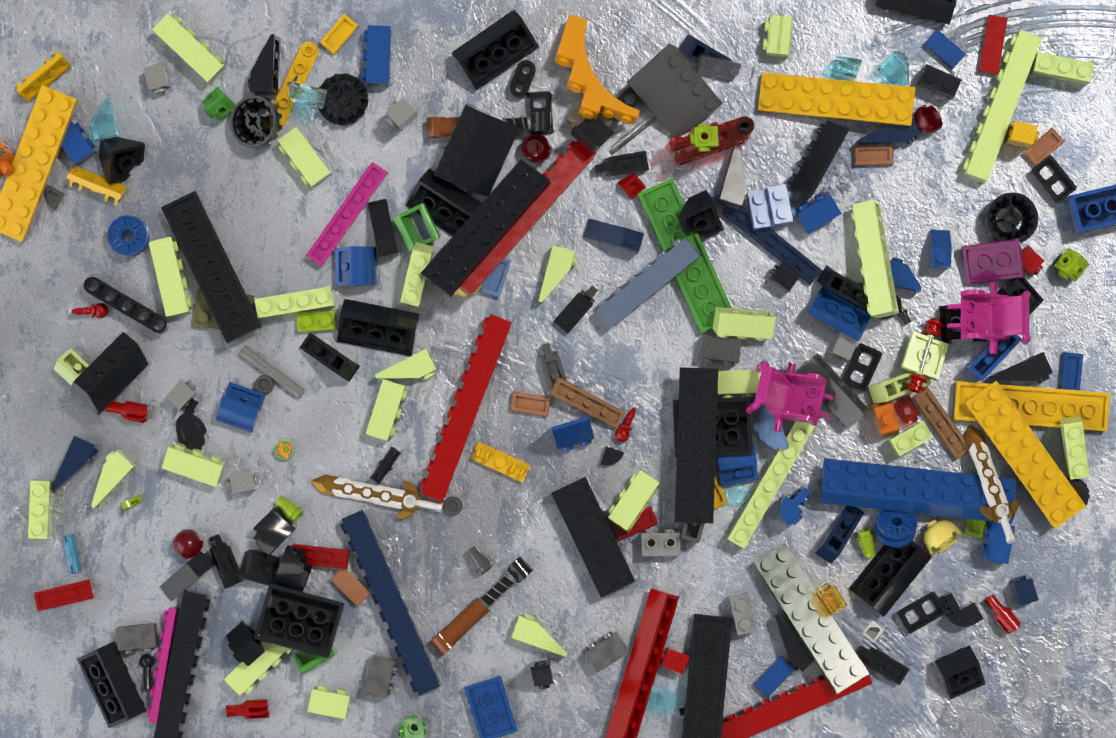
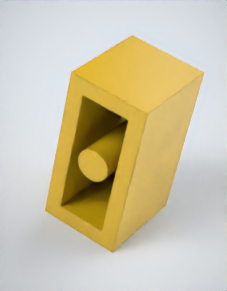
[1005,121,1039,149]

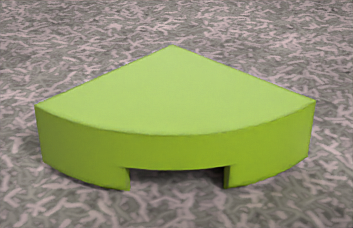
[121,494,143,510]

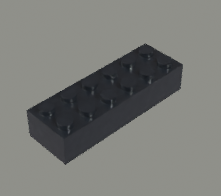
[551,475,637,597]

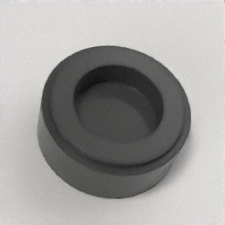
[255,375,274,394]
[443,496,463,516]

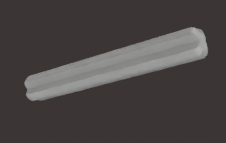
[240,346,305,398]

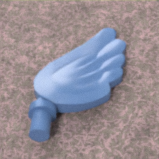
[750,396,789,450]

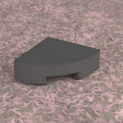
[45,184,65,211]

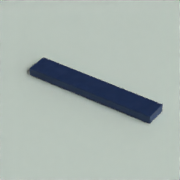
[721,206,822,285]

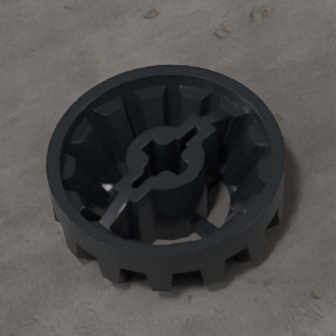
[316,73,369,126]
[230,95,282,148]
[984,192,1038,243]

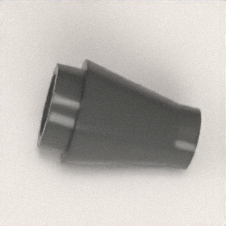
[466,546,493,575]

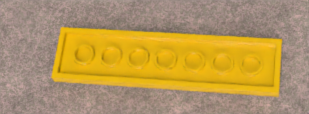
[758,72,916,126]
[0,85,79,242]
[953,381,1110,431]
[964,381,1087,529]

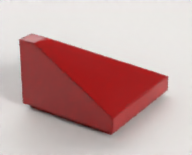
[617,173,646,200]

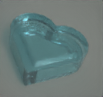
[725,483,750,504]

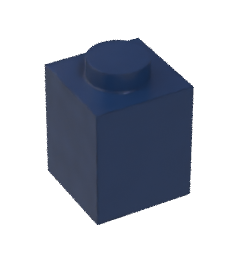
[1011,575,1039,606]

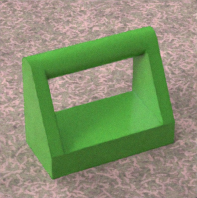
[393,203,440,252]
[295,645,338,674]

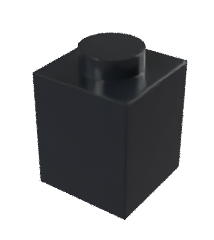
[769,263,800,292]

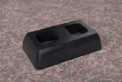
[526,91,555,135]
[1032,155,1077,203]
[843,343,882,392]
[897,591,946,634]

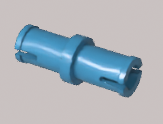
[62,534,82,574]

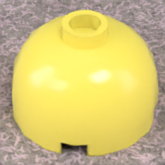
[923,520,963,556]

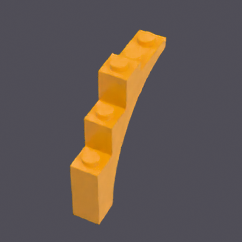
[554,14,640,125]

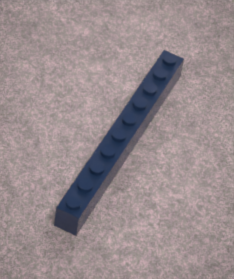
[340,509,441,696]

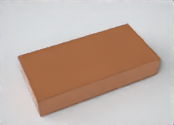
[1023,127,1065,166]
[854,145,893,166]
[510,392,551,416]
[330,569,371,606]

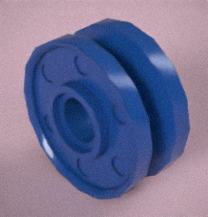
[107,215,150,256]
[875,510,917,547]

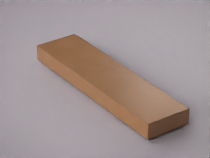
[549,377,626,429]
[912,387,969,460]

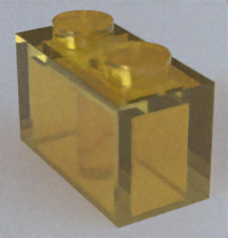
[817,583,847,616]

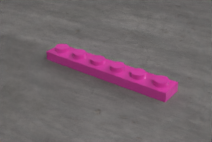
[306,162,388,267]
[147,607,179,723]

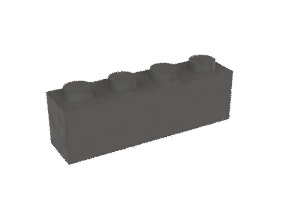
[797,353,869,429]

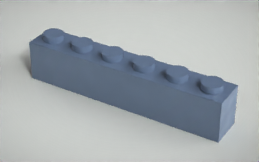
[596,238,701,329]

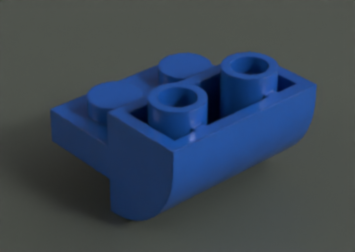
[335,246,377,287]
[216,382,266,433]
[716,441,758,486]
[778,486,810,526]

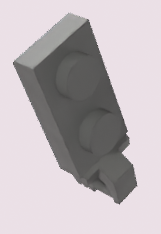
[540,343,567,397]

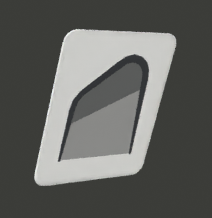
[862,621,884,643]

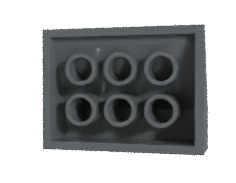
[627,44,723,139]

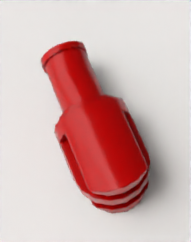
[105,400,148,423]
[984,593,1020,633]
[226,699,270,719]

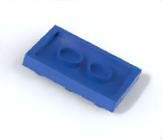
[808,286,871,341]
[464,675,518,738]

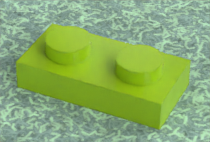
[296,310,336,332]

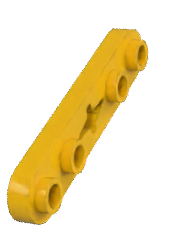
[269,41,319,130]

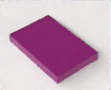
[961,238,1025,284]

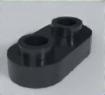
[510,60,536,98]

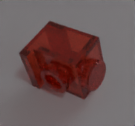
[893,395,920,426]

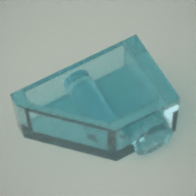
[877,51,909,86]
[829,56,862,81]
[290,83,327,109]
[89,98,120,142]
[647,686,680,712]

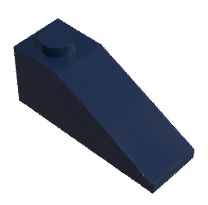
[679,34,741,81]
[857,117,921,145]
[583,218,644,253]
[51,436,99,490]
[815,506,864,564]

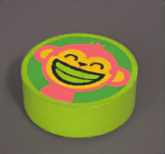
[275,440,294,460]

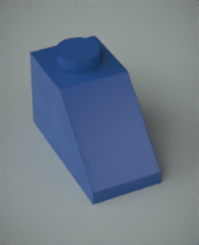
[928,229,952,269]
[890,258,922,292]

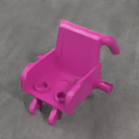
[947,282,1031,354]
[746,361,834,432]

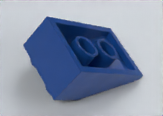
[551,416,595,452]

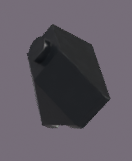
[99,137,145,184]
[678,190,724,238]

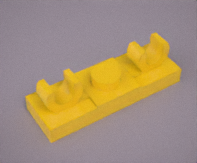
[16,51,72,102]
[66,166,128,205]
[470,441,531,482]

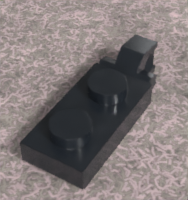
[595,151,649,176]
[553,285,598,334]
[208,534,242,589]
[857,645,910,685]

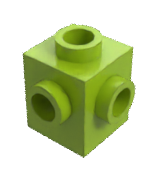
[690,123,719,152]
[1054,247,1089,282]

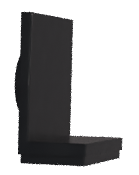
[571,117,615,154]
[239,550,280,586]

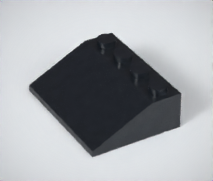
[434,103,520,197]
[672,397,752,458]
[254,584,344,659]

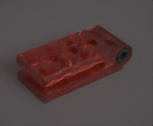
[667,116,754,168]

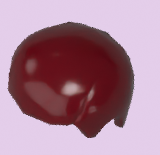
[914,104,943,134]
[521,133,552,163]
[172,529,203,559]

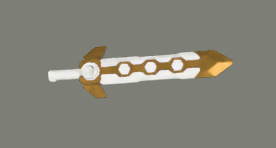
[965,425,1019,544]
[311,474,443,519]

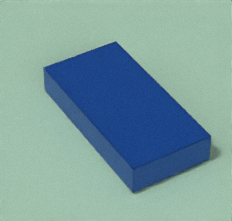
[924,29,966,69]
[1059,352,1083,391]
[754,656,794,697]

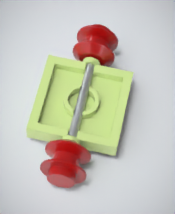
[901,318,949,393]

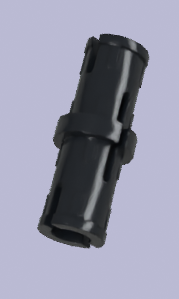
[370,446,401,485]

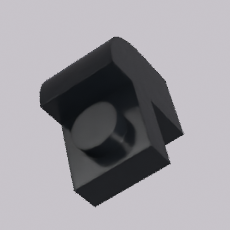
[942,592,984,627]

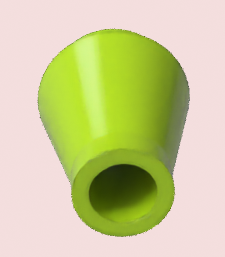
[275,495,303,523]
[856,528,876,558]

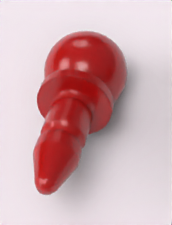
[71,303,109,318]
[615,407,636,442]

